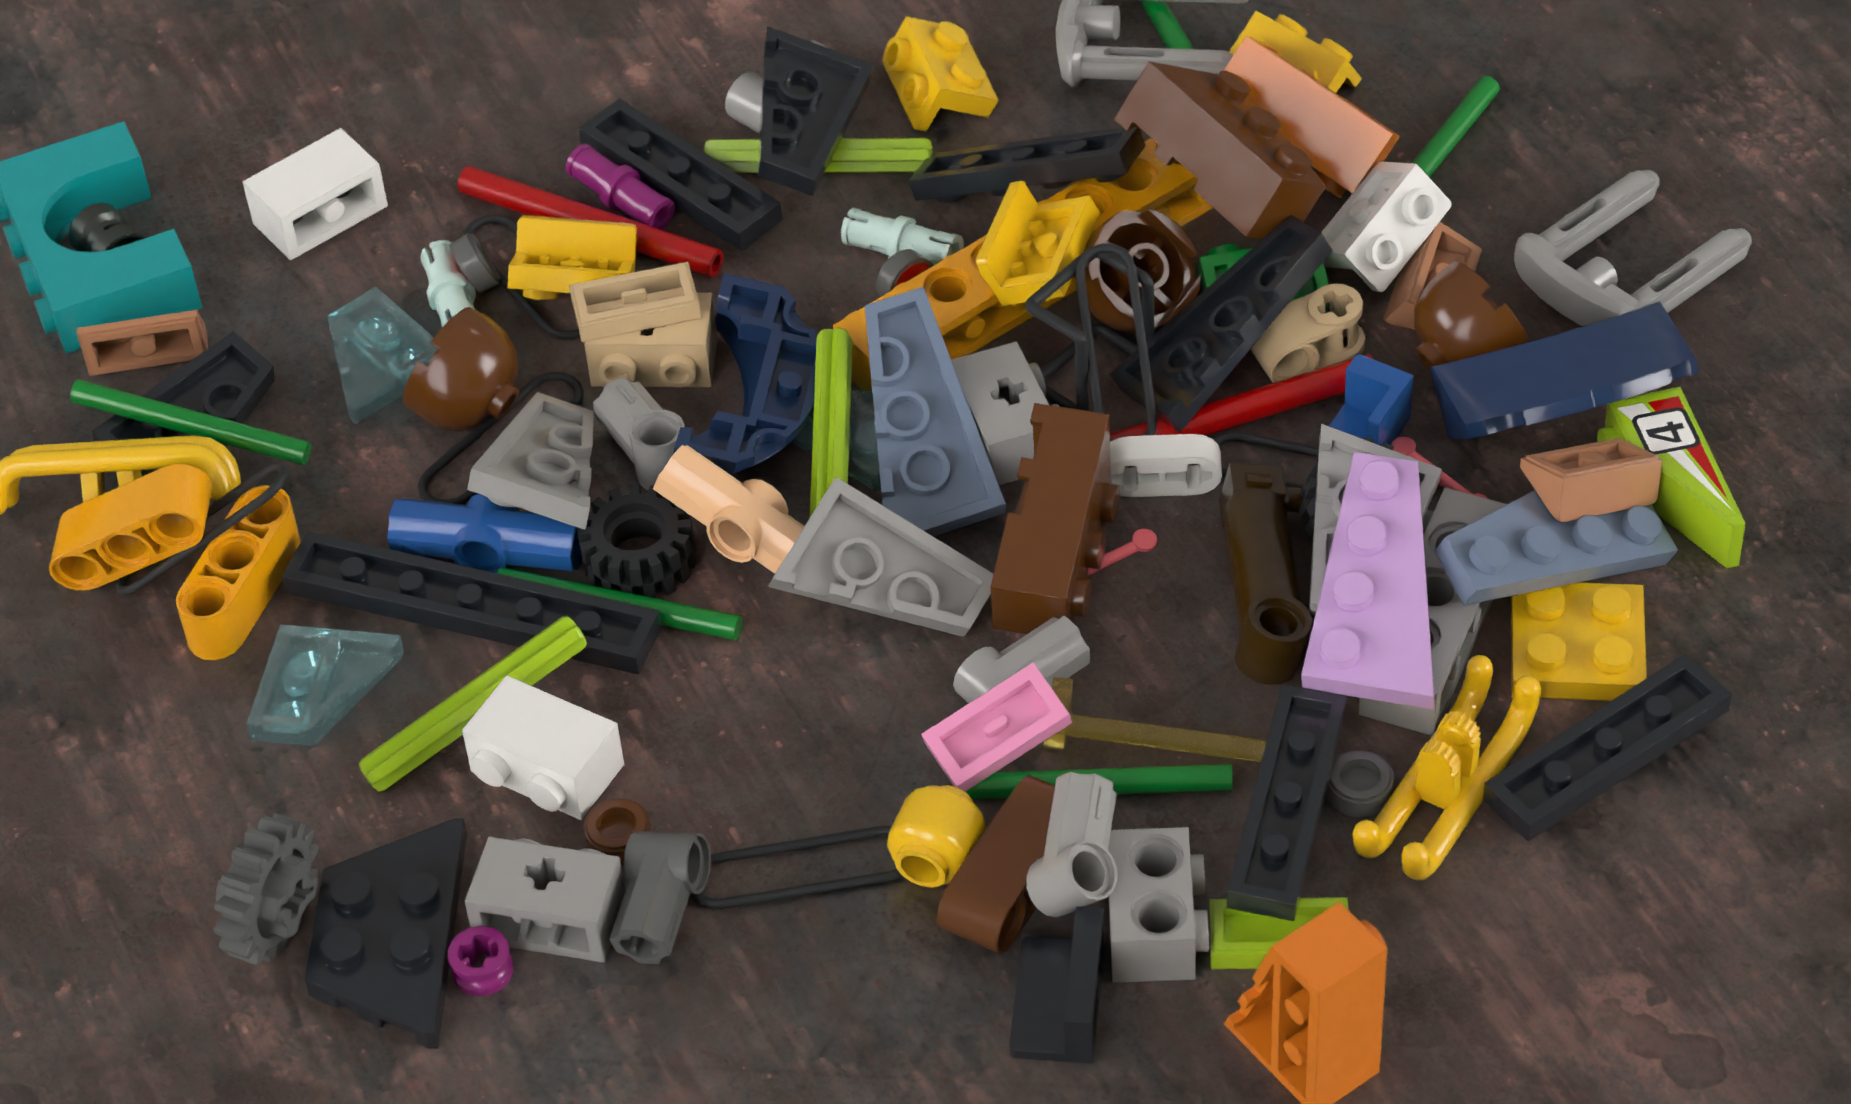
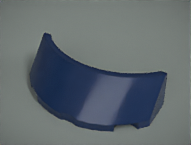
[674,273,817,475]
[1431,301,1699,439]

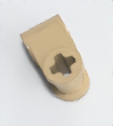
[1250,284,1366,383]

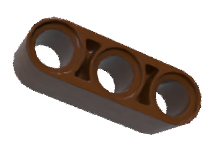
[937,775,1055,954]

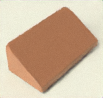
[1383,222,1482,330]
[77,310,208,376]
[1520,438,1662,522]

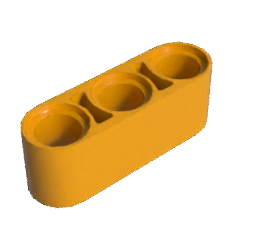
[49,464,212,591]
[176,485,301,661]

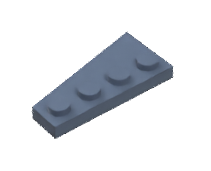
[865,287,1006,537]
[1435,490,1678,605]

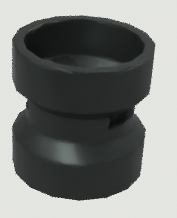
[69,202,146,252]

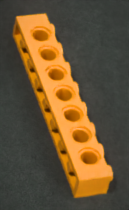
[833,138,1213,400]

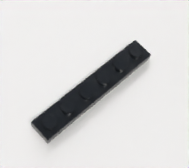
[282,531,662,675]

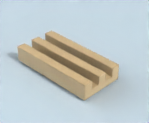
[569,262,701,342]

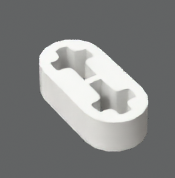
[1110,434,1222,497]

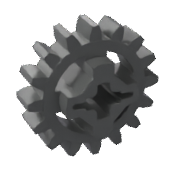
[214,813,319,965]

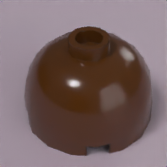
[1084,209,1200,334]
[1414,260,1530,372]
[402,307,520,431]

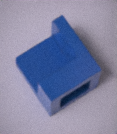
[1329,354,1413,446]

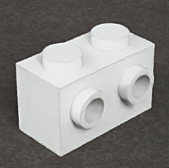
[243,128,388,260]
[462,675,624,820]

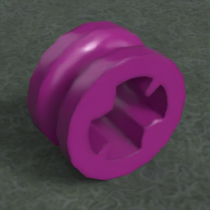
[448,926,513,996]

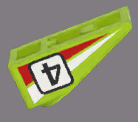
[1597,387,1746,568]

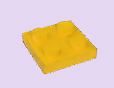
[1511,583,1647,701]

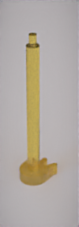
[1044,677,1267,762]

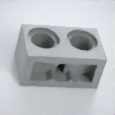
[1108,827,1209,983]

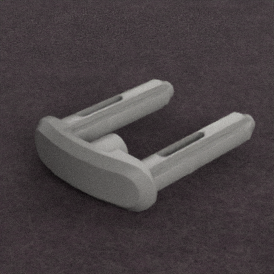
[1056,0,1251,88]
[1514,170,1752,326]

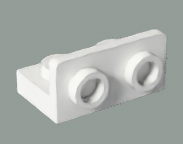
[1321,161,1451,292]

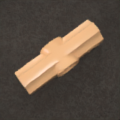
[653,445,805,573]

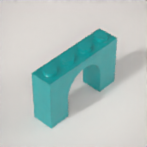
[0,121,202,354]

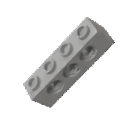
[1359,487,1507,736]

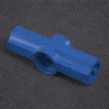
[387,494,582,573]

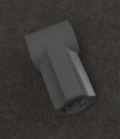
[609,831,711,964]

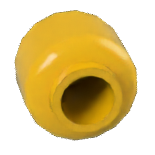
[887,785,986,888]

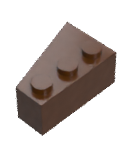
[1114,61,1326,239]
[990,403,1120,634]

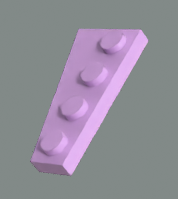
[1301,452,1434,710]

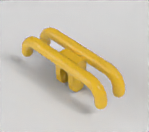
[0,435,241,515]
[1352,655,1541,881]

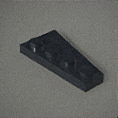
[1110,215,1333,433]

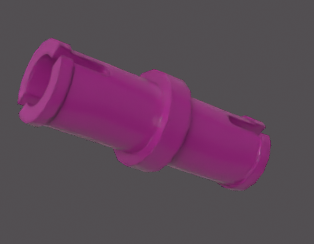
[566,143,675,230]

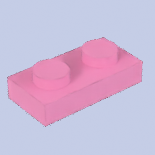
[921,662,1072,792]

